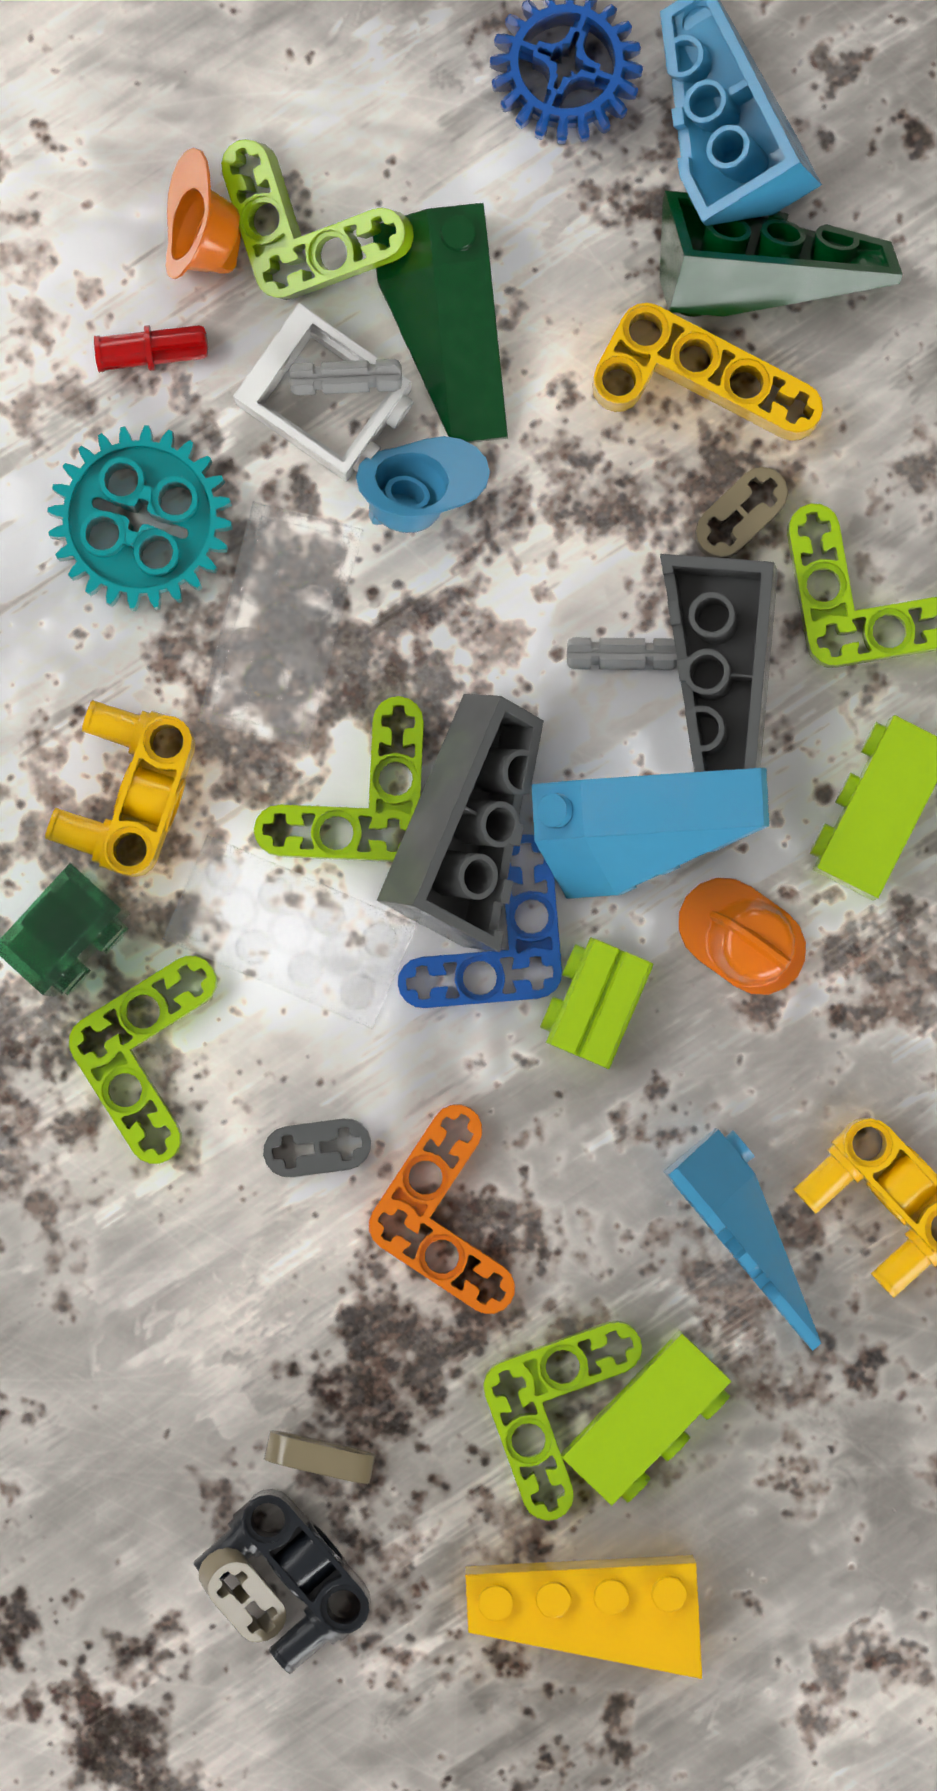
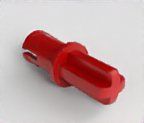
[94,325,208,373]

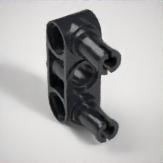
[193,1489,371,1674]

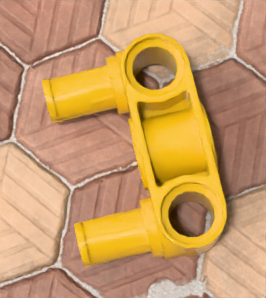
[45,700,196,877]
[793,1117,937,1298]

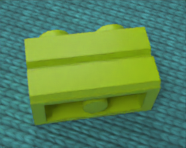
[540,937,654,1069]

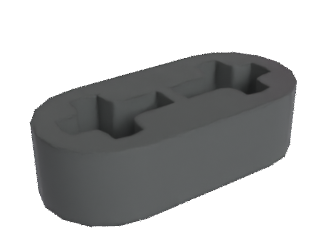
[263,1118,371,1177]

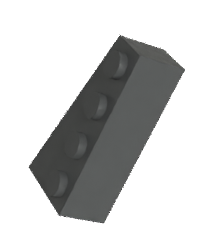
[660,554,778,772]
[376,694,544,952]

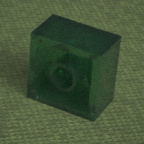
[0,863,131,997]

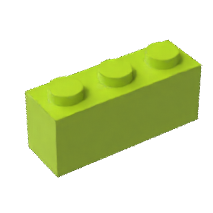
[809,715,937,901]
[561,1330,732,1506]

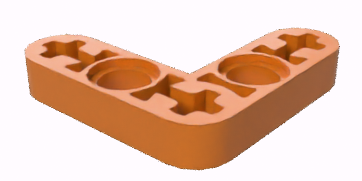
[369,1104,515,1314]

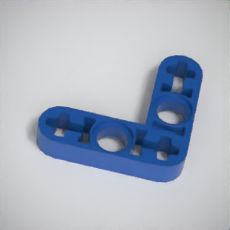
[398,834,562,1008]

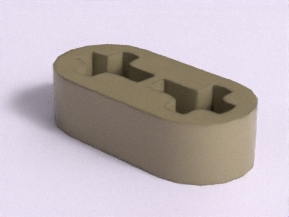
[695,467,788,559]
[264,1430,376,1484]
[199,1548,286,1643]

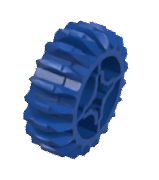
[490,0,643,144]

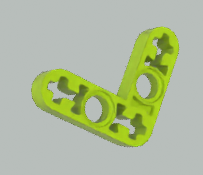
[221,139,414,300]
[787,503,937,668]
[254,696,424,862]
[69,956,218,1164]
[483,1320,642,1521]

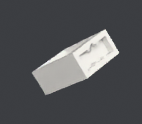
[233,303,414,482]

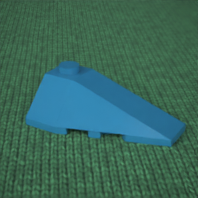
[660,0,822,226]
[532,768,770,899]
[663,1128,821,1351]

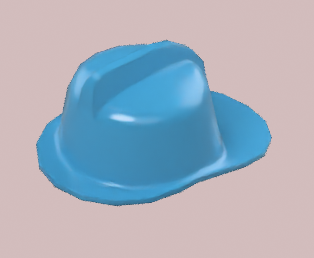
[356,436,490,533]

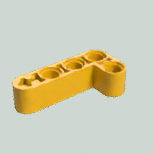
[592,303,823,441]

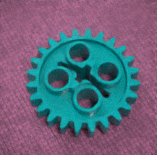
[47,425,233,611]

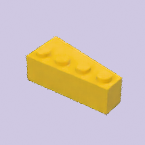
[465,1555,702,1679]

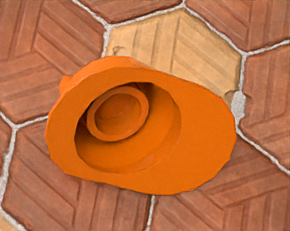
[165,147,241,279]
[679,878,806,995]

